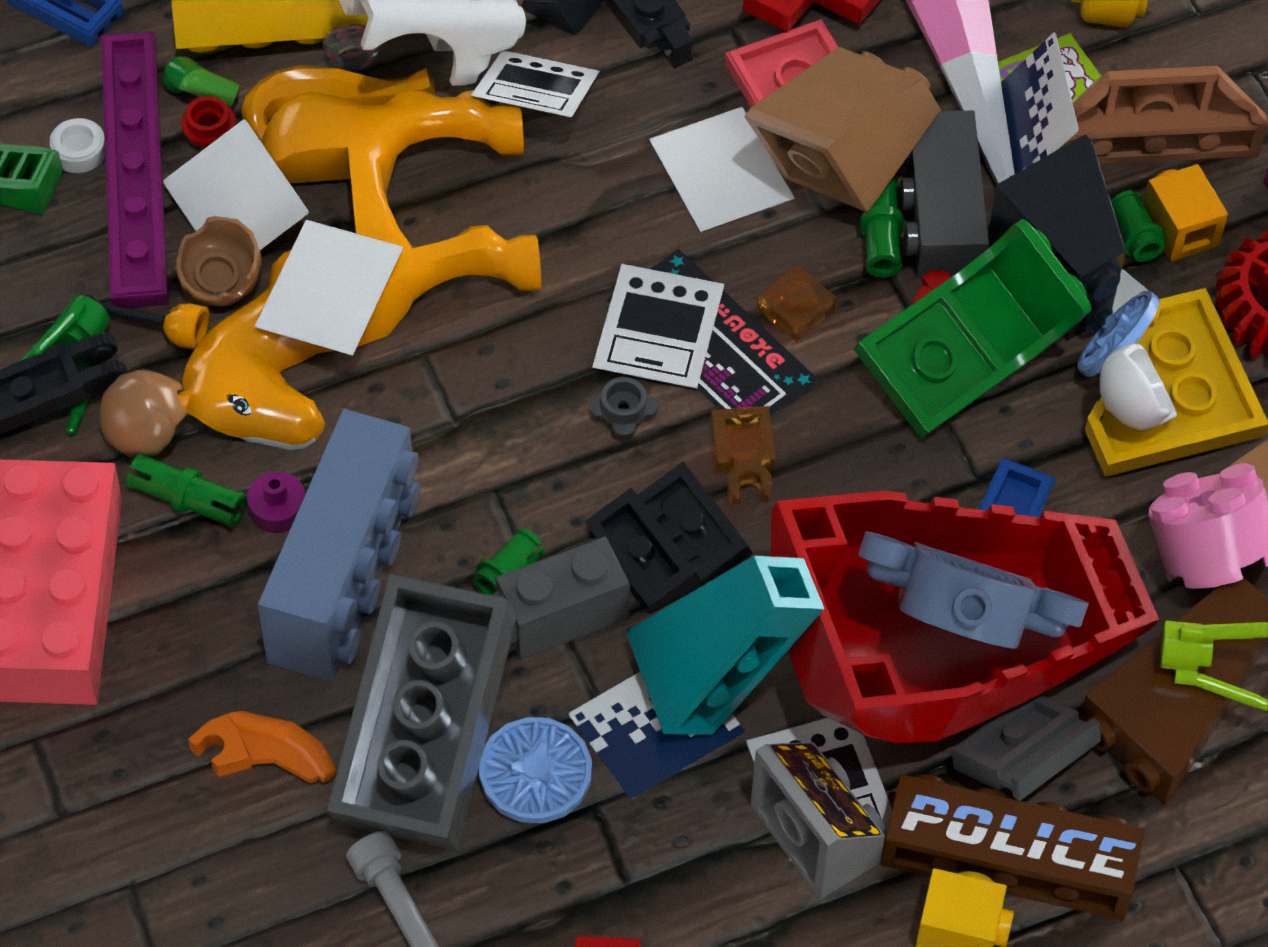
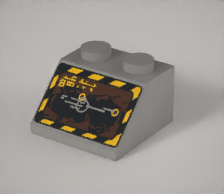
[750,742,886,899]

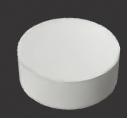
[50,118,105,173]

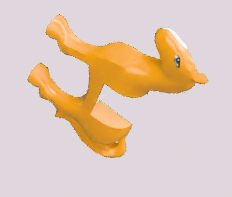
[177,65,542,451]

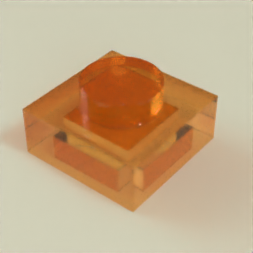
[757,265,837,342]

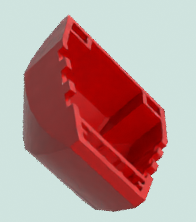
[770,491,1159,743]

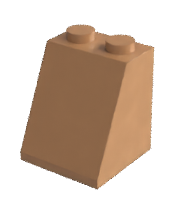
[744,47,941,213]

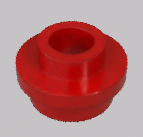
[181,96,236,148]

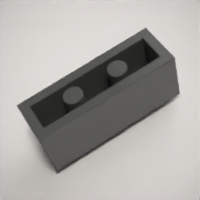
[900,110,989,278]

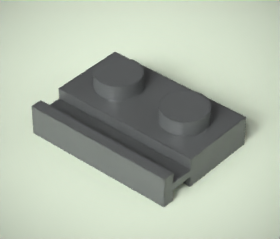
[951,694,1101,801]

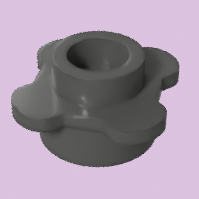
[589,377,658,438]

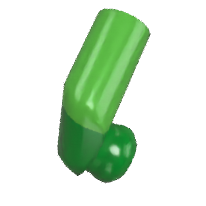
[163,56,239,108]

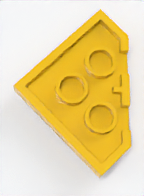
[1085,288,1268,477]

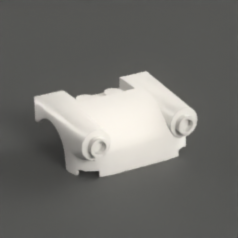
[339,0,526,86]

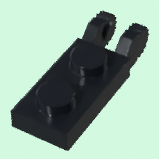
[0,332,129,435]

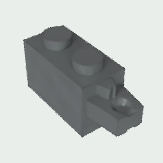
[491,536,630,660]

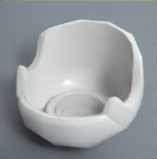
[1099,343,1177,431]

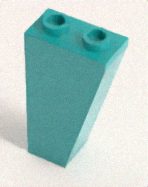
[627,556,824,735]

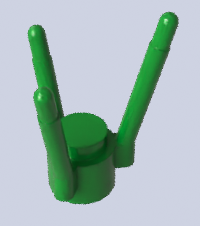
[18,295,110,436]

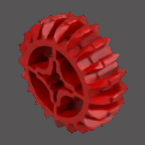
[1214,229,1268,360]

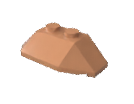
[1061,66,1268,165]

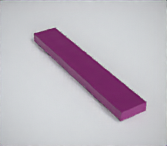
[101,31,169,308]

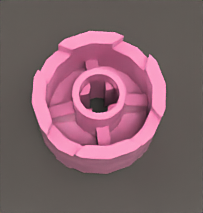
[1149,463,1268,589]

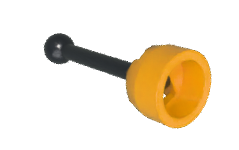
[84,294,210,350]

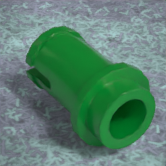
[1111,190,1166,262]
[473,528,546,595]

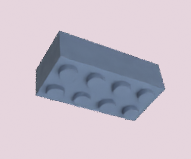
[258,408,421,683]

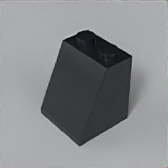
[988,134,1126,341]

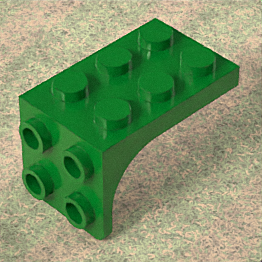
[853,219,1091,440]

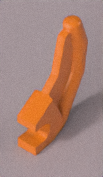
[188,711,337,783]

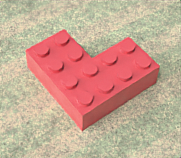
[0,459,123,705]

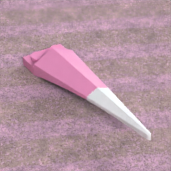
[905,0,1015,185]

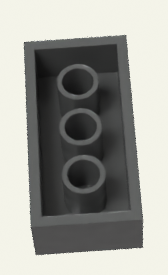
[327,574,517,851]

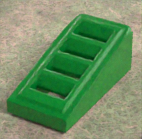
[0,144,63,215]

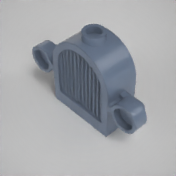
[858,531,1089,649]

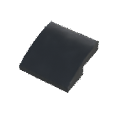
[584,462,753,611]

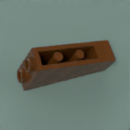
[1079,577,1268,805]

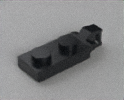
[603,0,694,69]

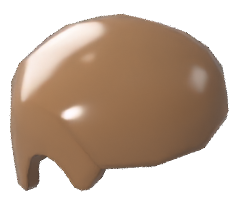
[175,216,262,306]
[99,370,186,458]

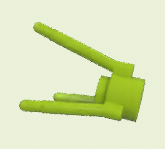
[1160,620,1268,712]

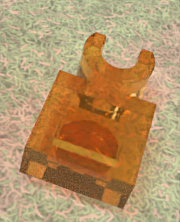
[711,406,775,505]

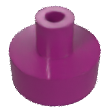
[247,471,305,533]

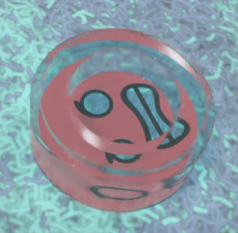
[322,25,379,71]

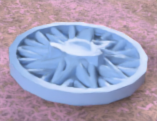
[1077,291,1160,377]
[479,717,592,823]

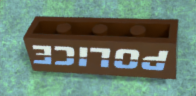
[881,774,1145,921]

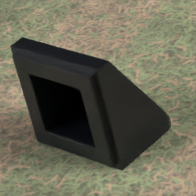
[521,0,602,34]

